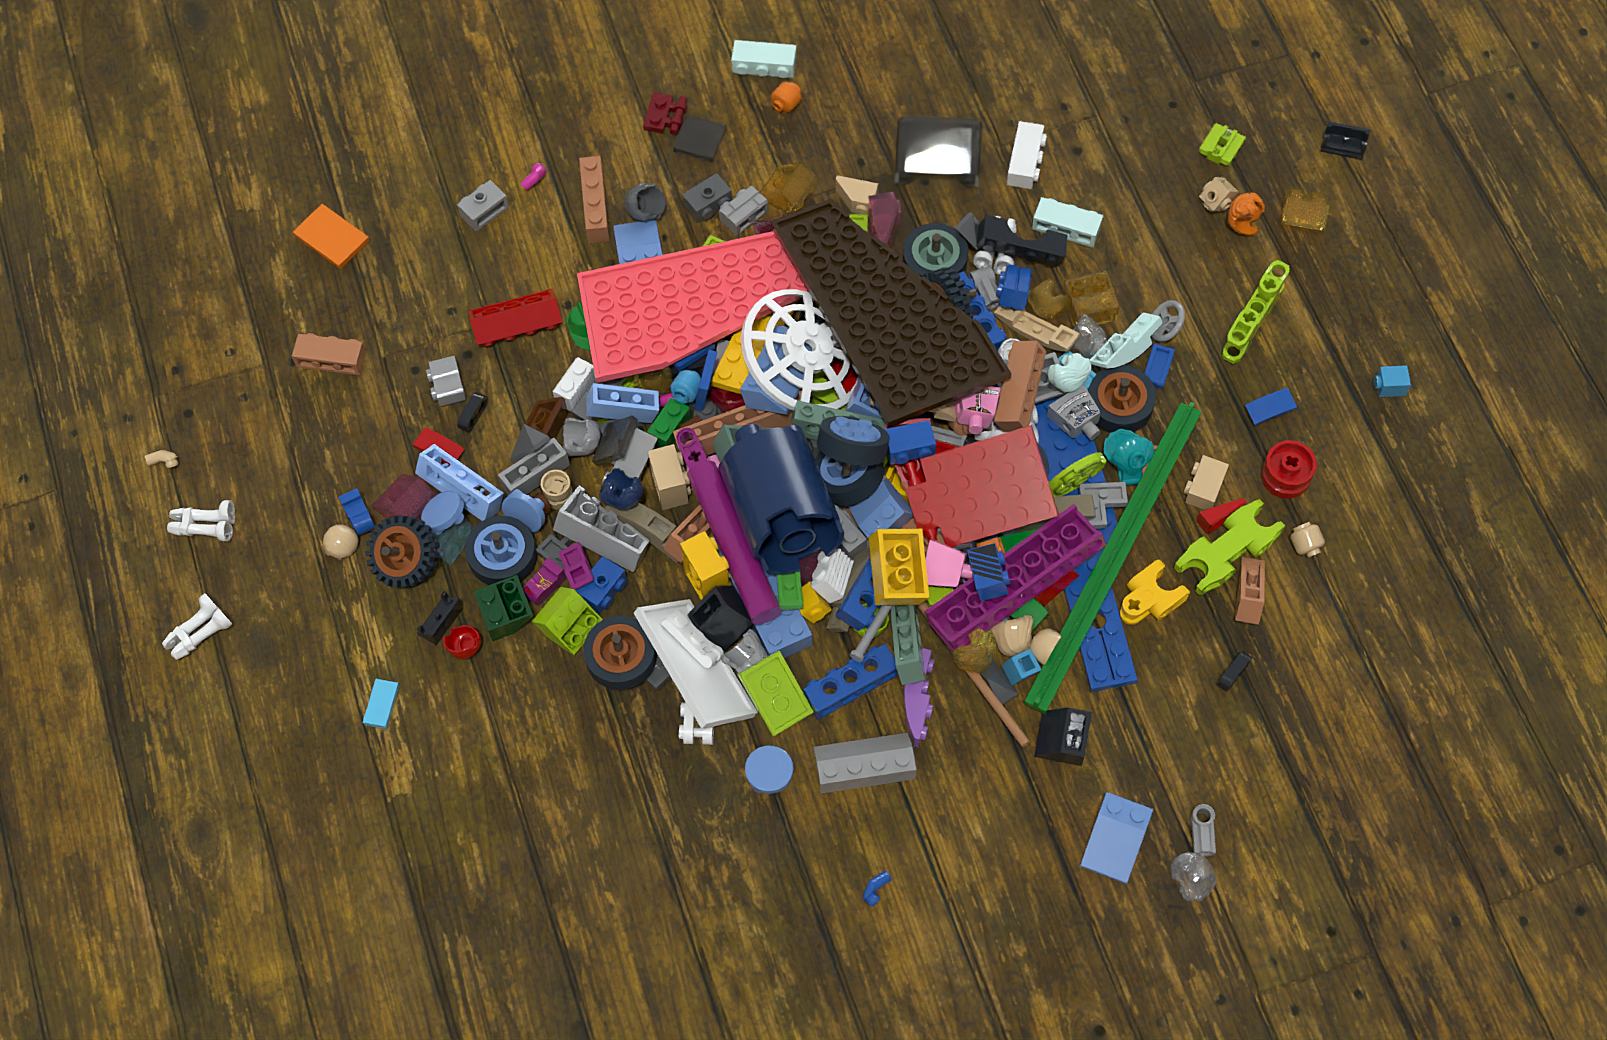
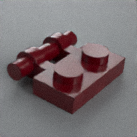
[643,92,687,135]

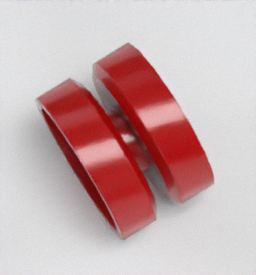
[1261,440,1317,499]

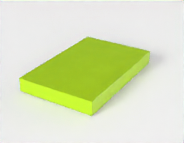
[737,650,814,736]

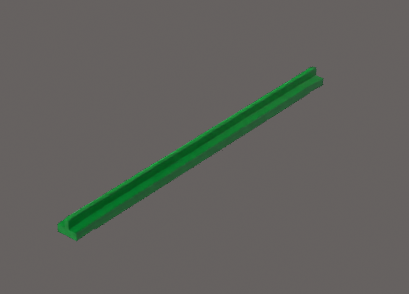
[1024,402,1202,714]

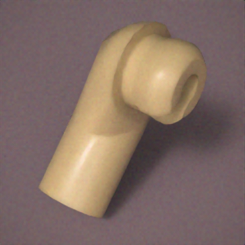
[145,450,178,468]

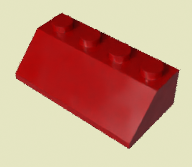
[468,288,562,346]

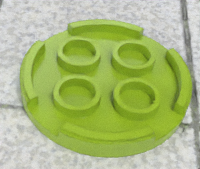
[1049,452,1106,497]

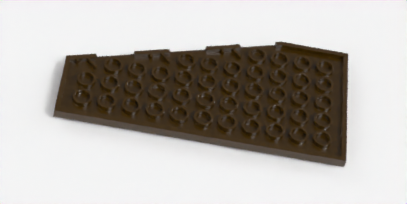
[771,199,1011,427]

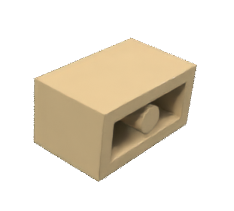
[1184,455,1229,510]

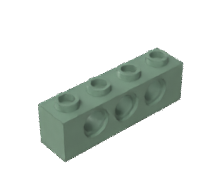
[790,400,885,440]
[890,605,925,685]

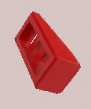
[1196,498,1246,534]

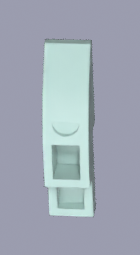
[1090,312,1163,368]

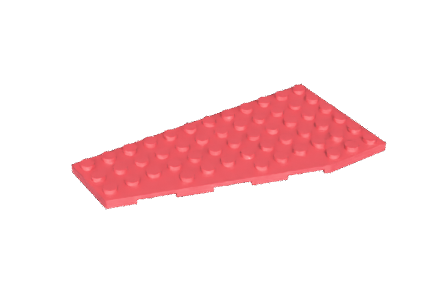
[577,231,809,383]

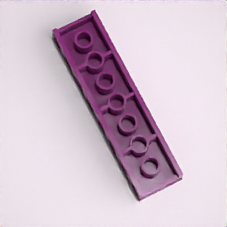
[925,504,1106,654]

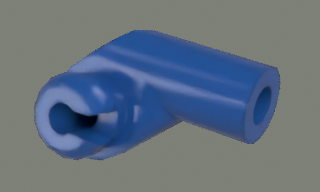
[863,871,891,906]

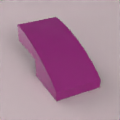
[558,542,594,590]

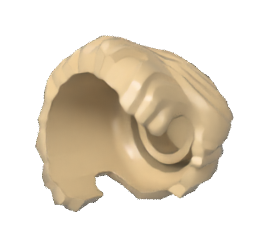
[990,615,1033,657]

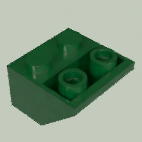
[473,575,533,642]

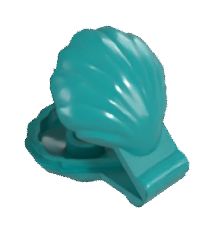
[1103,429,1154,486]

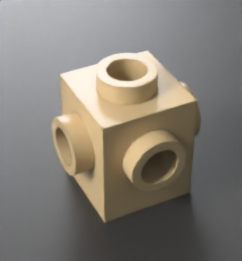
[1199,177,1238,212]

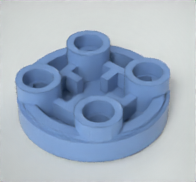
[502,489,545,533]
[421,491,464,535]
[745,745,793,794]

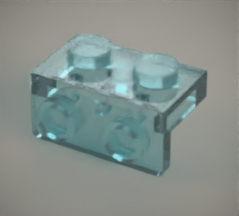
[431,518,474,565]

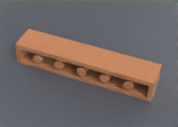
[673,389,802,464]

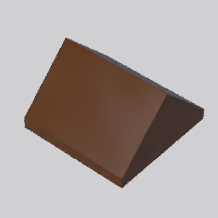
[525,397,568,440]

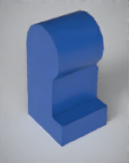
[339,488,375,536]

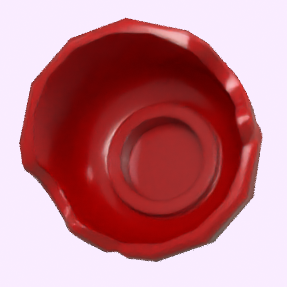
[443,625,481,660]

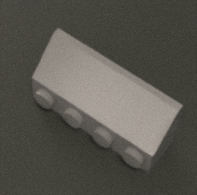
[813,733,917,794]

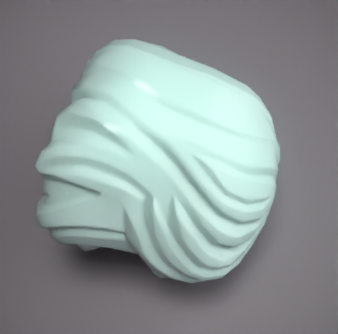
[1048,353,1091,392]

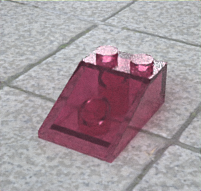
[868,192,901,250]

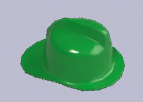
[566,301,590,350]

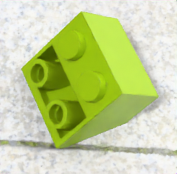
[532,587,603,655]

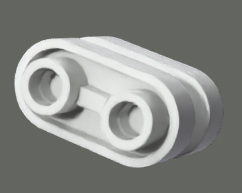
[679,702,714,745]

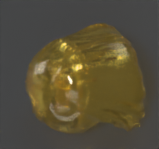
[1027,279,1069,319]
[632,366,673,396]
[953,629,996,673]

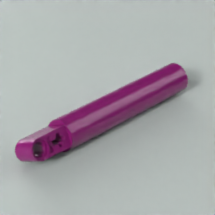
[676,428,782,625]

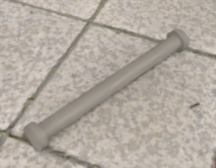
[850,605,893,662]

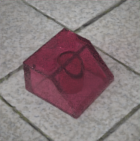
[371,474,436,519]

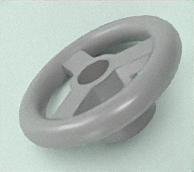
[1151,300,1185,342]

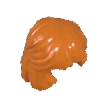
[1228,193,1265,237]

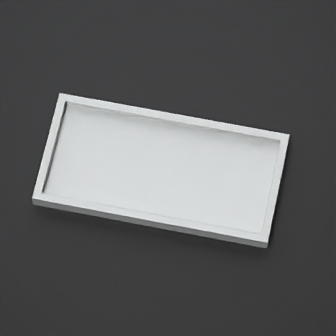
[634,599,758,729]

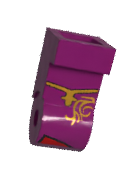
[523,557,566,605]

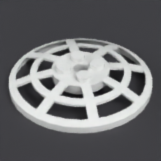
[741,289,859,410]

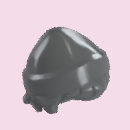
[624,182,666,222]

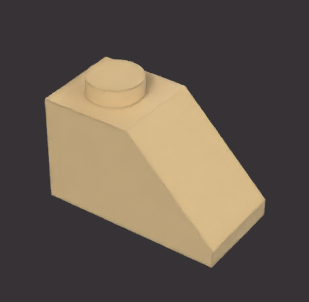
[836,176,878,216]

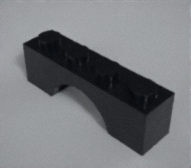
[977,215,1068,267]

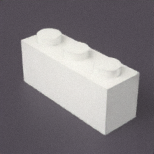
[1007,121,1047,189]

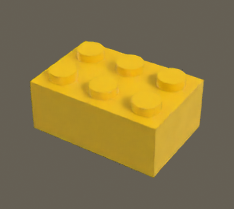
[868,529,930,605]
[680,531,731,600]

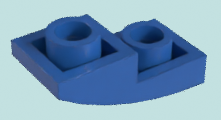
[1245,388,1298,426]

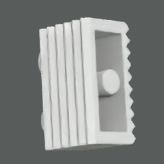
[552,358,596,411]
[810,548,854,603]

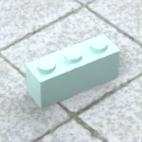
[732,40,796,78]
[1032,197,1103,248]

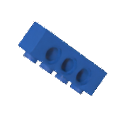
[959,271,1006,351]
[835,557,882,631]
[804,644,899,720]

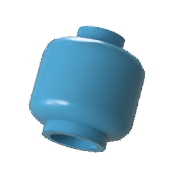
[670,370,701,403]

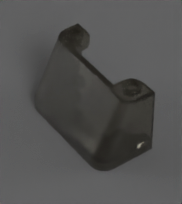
[894,116,982,187]

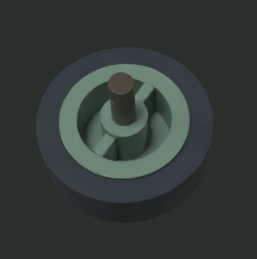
[903,223,968,277]

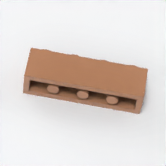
[579,156,610,243]
[994,341,1046,432]

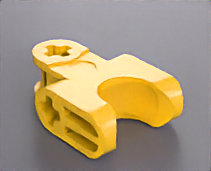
[1119,560,1190,625]

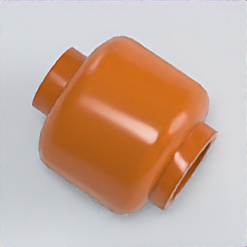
[771,82,802,113]

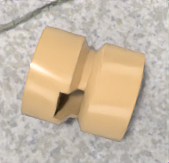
[540,469,573,510]

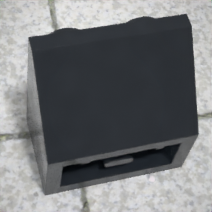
[687,585,754,651]
[1034,707,1092,766]

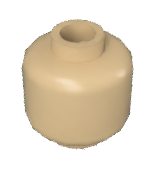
[1290,522,1325,558]

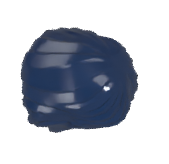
[599,468,643,510]

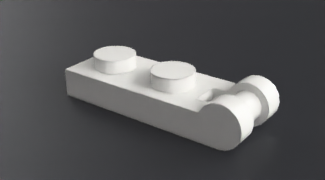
[661,609,724,668]

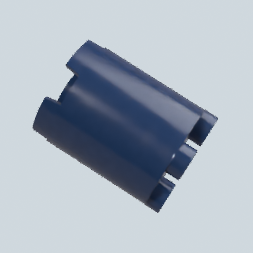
[718,424,844,575]

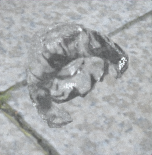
[1070,314,1107,358]
[1170,852,1217,901]

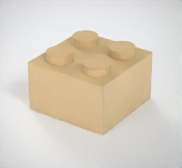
[648,444,691,510]

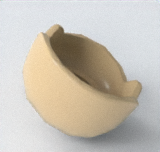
[323,524,359,560]
[1030,628,1061,665]

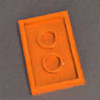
[293,204,370,270]

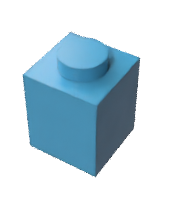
[1374,366,1411,397]
[1001,649,1041,686]

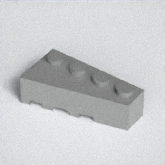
[553,485,650,572]

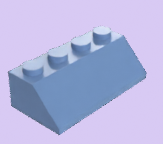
[740,325,812,415]

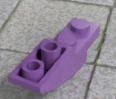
[904,648,935,747]

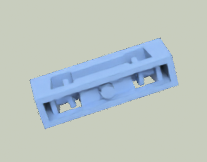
[415,444,503,521]

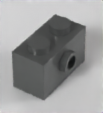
[682,173,733,223]

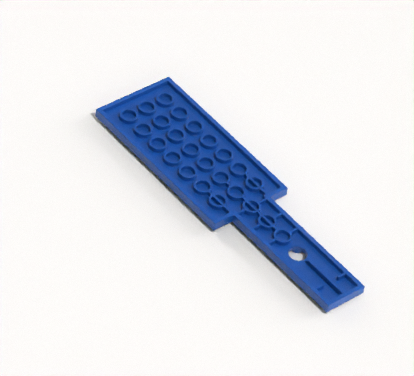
[996,394,1138,692]

